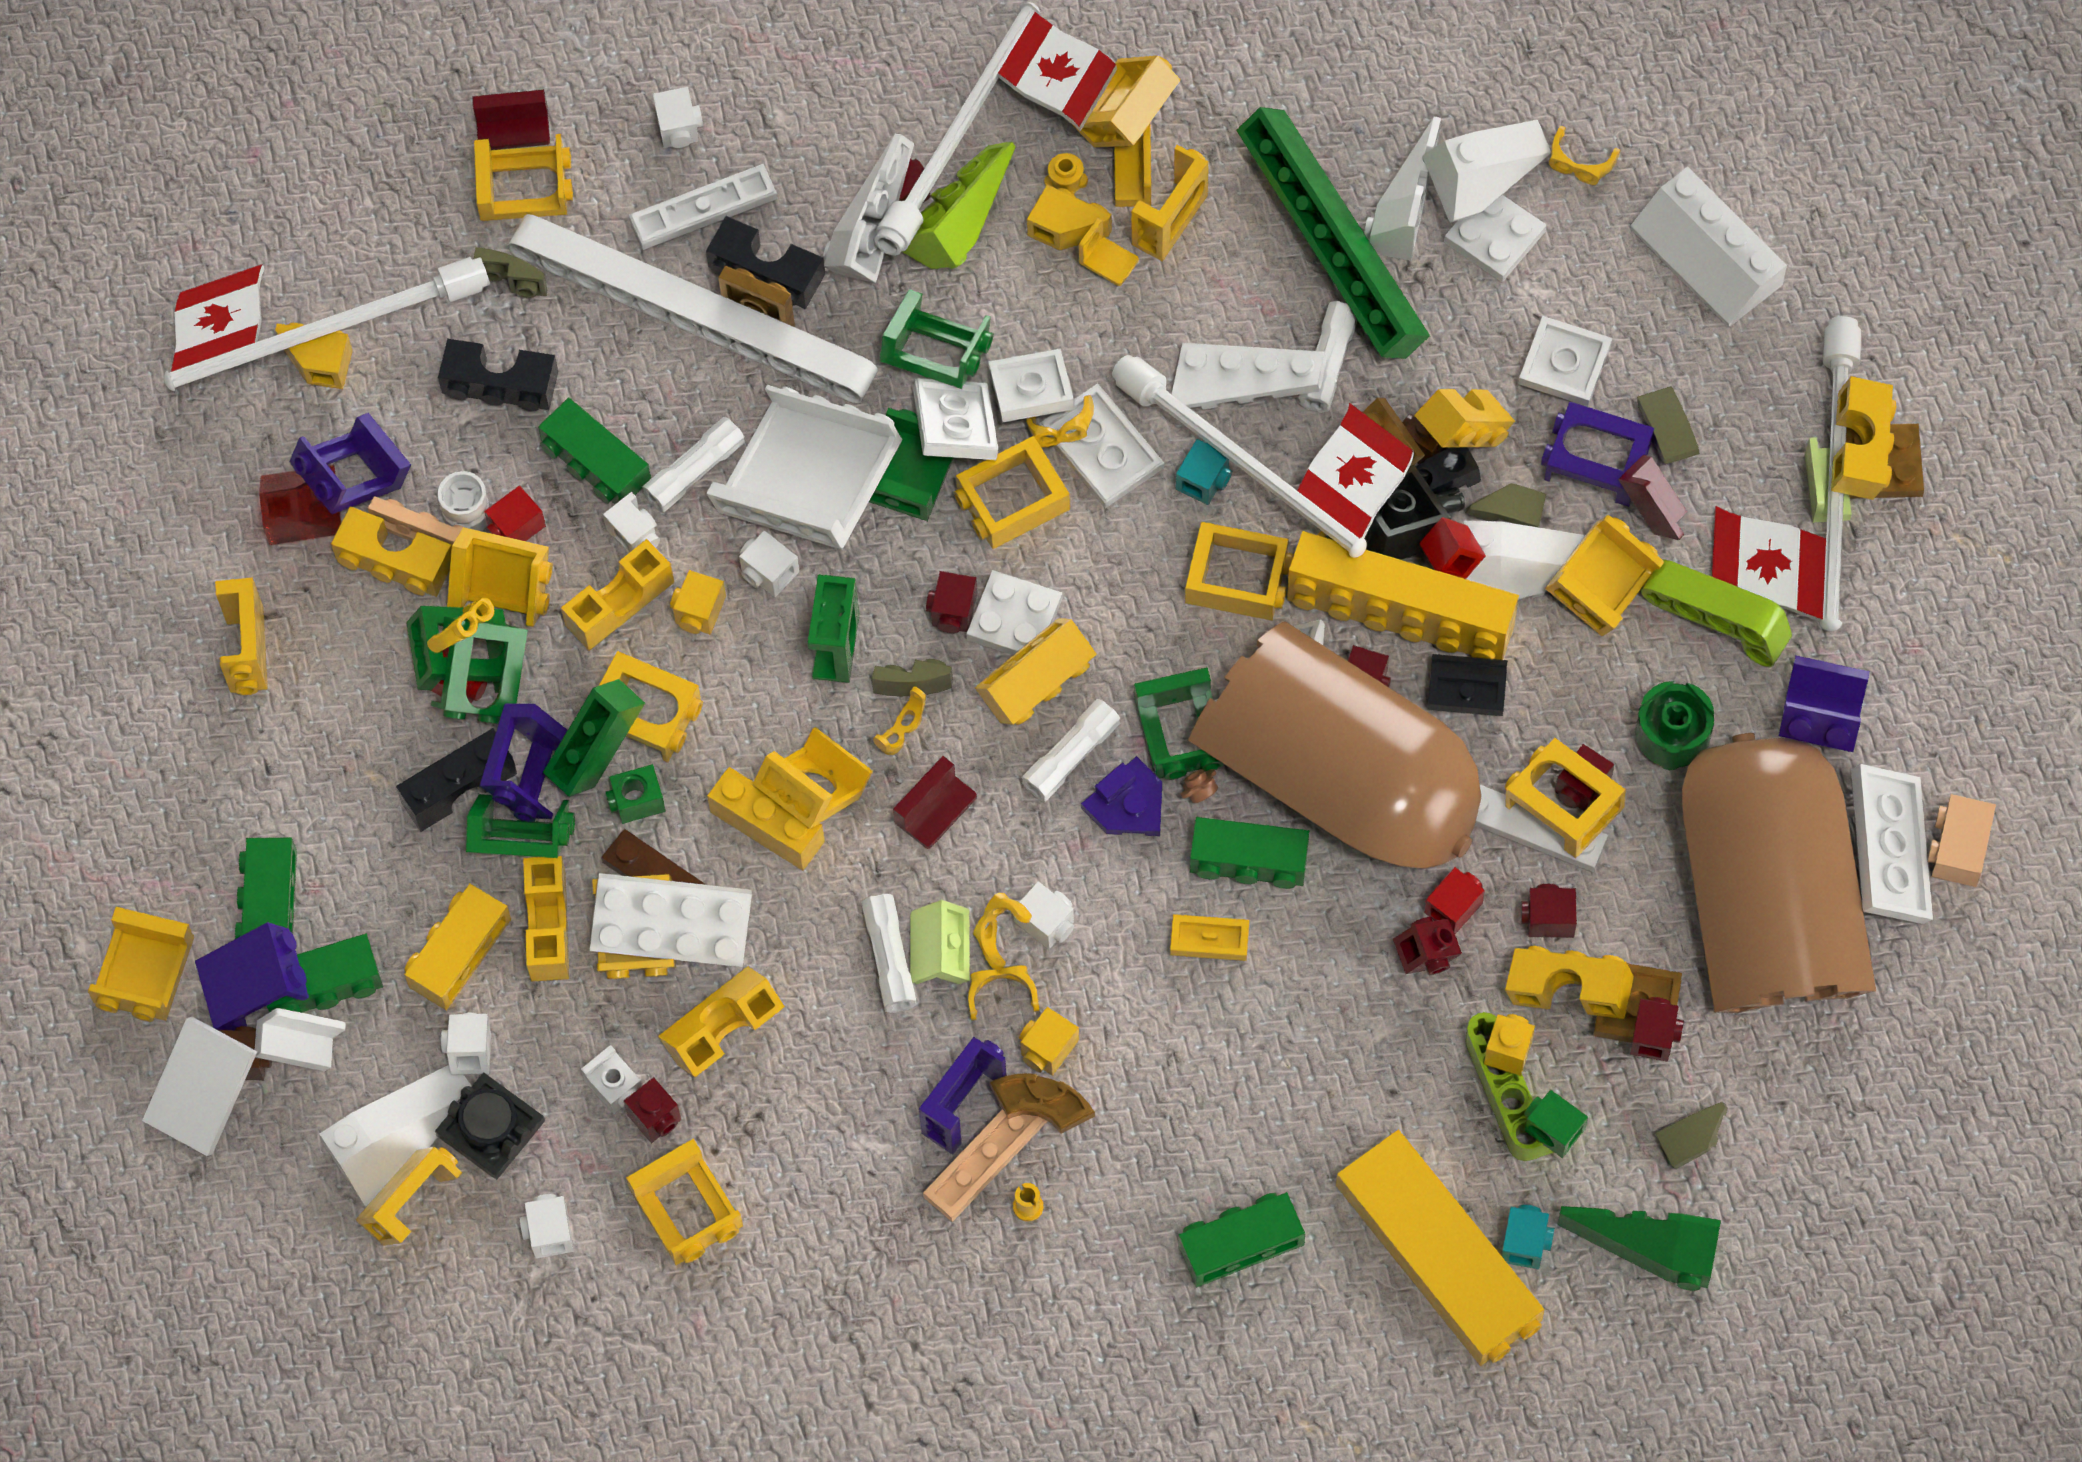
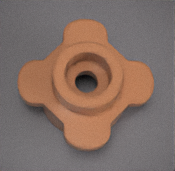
[1180,769,1218,803]

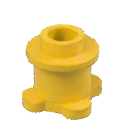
[1044,153,1088,194]

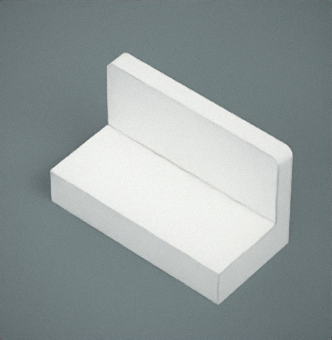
[255,1008,346,1071]

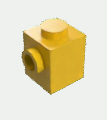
[670,570,726,635]
[1019,1006,1079,1076]
[1484,1014,1535,1076]

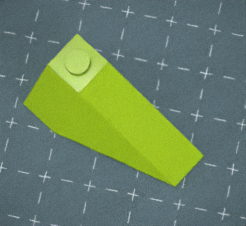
[901,141,1016,269]

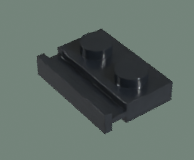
[1428,654,1508,716]

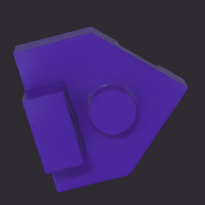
[1081,756,1162,836]

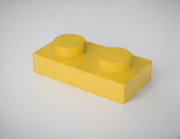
[1170,914,1250,961]

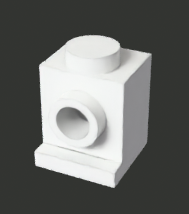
[603,492,660,553]
[581,1045,642,1114]

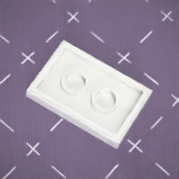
[913,378,998,460]
[1039,383,1164,509]
[142,1017,257,1156]

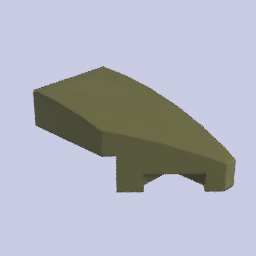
[1465,483,1546,527]
[1655,1102,1728,1169]

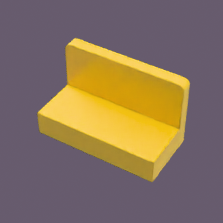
[1114,123,1151,207]

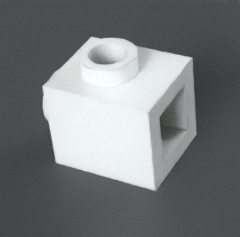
[653,87,703,148]
[739,531,800,597]
[1014,881,1074,949]
[441,1012,491,1075]
[520,1194,574,1259]

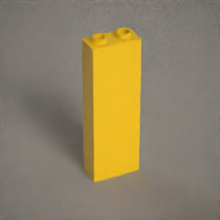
[1336,1129,1545,1366]

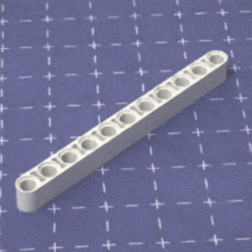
[508,214,878,403]

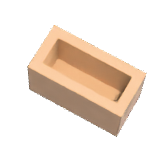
[1927,794,1996,887]

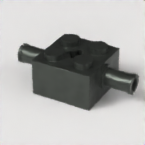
[1326,465,1465,560]

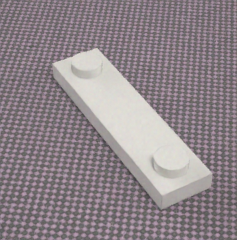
[629,164,778,250]
[1475,785,1608,872]

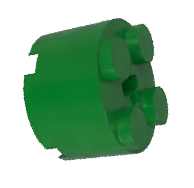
[1635,681,1714,770]

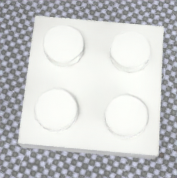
[1444,195,1547,282]
[1518,316,1612,407]
[988,349,1075,422]
[966,570,1063,655]

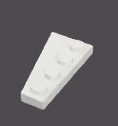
[1172,343,1327,409]

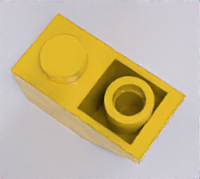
[1027,185,1112,251]
[275,322,353,389]

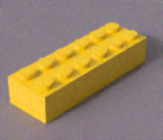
[1287,531,1519,660]

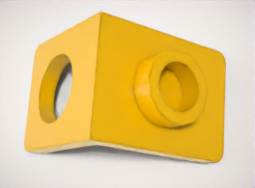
[1078,218,1139,286]

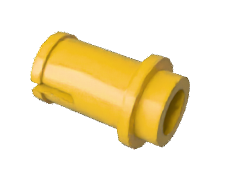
[1013,1183,1044,1222]

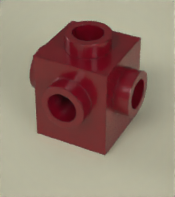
[1393,917,1462,975]

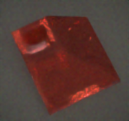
[259,465,342,545]

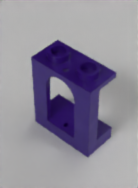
[1541,401,1654,507]
[289,413,411,514]
[480,703,568,822]
[919,1037,1007,1155]

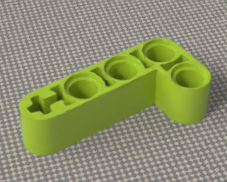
[1641,559,1792,667]
[1465,1012,1554,1161]

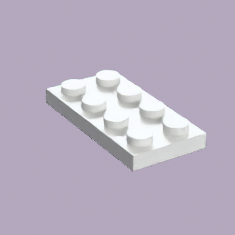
[1851,764,1933,924]
[590,873,752,967]

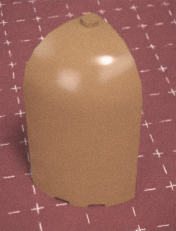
[1188,621,1481,869]
[1682,733,1876,1013]

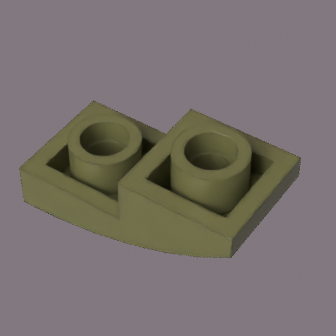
[473,247,548,298]
[1637,386,1700,465]
[872,659,953,697]

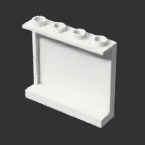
[706,385,902,550]

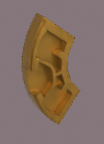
[990,1073,1095,1134]

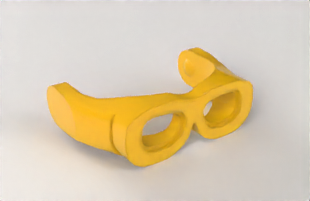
[1549,125,1621,185]
[1026,395,1094,447]
[427,597,495,653]
[873,687,926,755]
[973,893,1032,971]
[968,965,1040,1021]

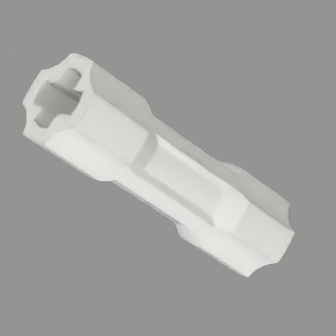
[1299,301,1358,413]
[642,417,745,513]
[1021,699,1121,802]
[862,894,917,1013]

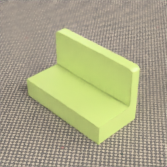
[1805,437,1852,523]
[910,900,970,984]

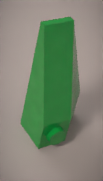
[1558,1206,1721,1291]

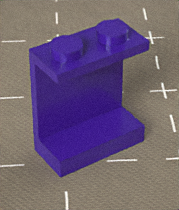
[1778,655,1870,752]
[195,922,309,1031]

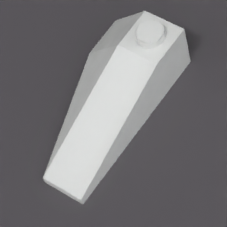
[1364,117,1441,261]
[1422,120,1551,223]
[824,133,914,283]
[1464,521,1586,600]
[319,1065,472,1208]

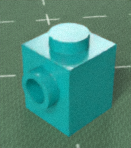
[1176,439,1233,505]
[1502,1205,1555,1270]

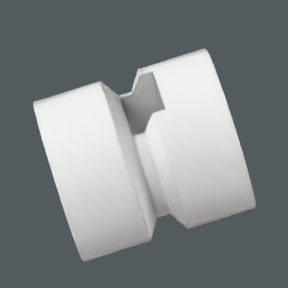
[438,471,490,531]

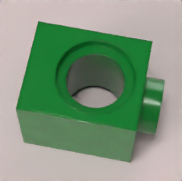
[605,764,666,824]
[1524,1089,1588,1159]

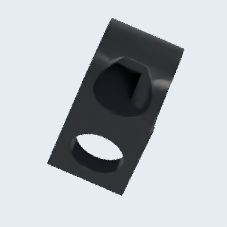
[1415,447,1481,494]

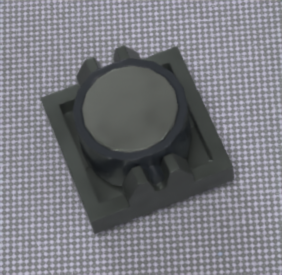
[435,1072,545,1180]

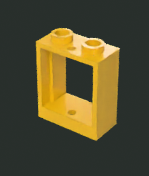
[1071,55,1181,148]
[953,436,1070,549]
[1185,522,1294,621]

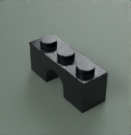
[706,216,825,309]
[438,338,559,411]
[396,728,517,832]

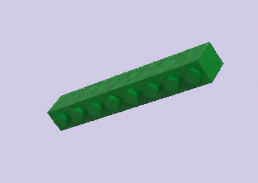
[1236,107,1430,359]

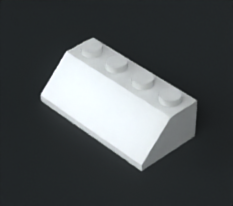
[1630,166,1787,328]

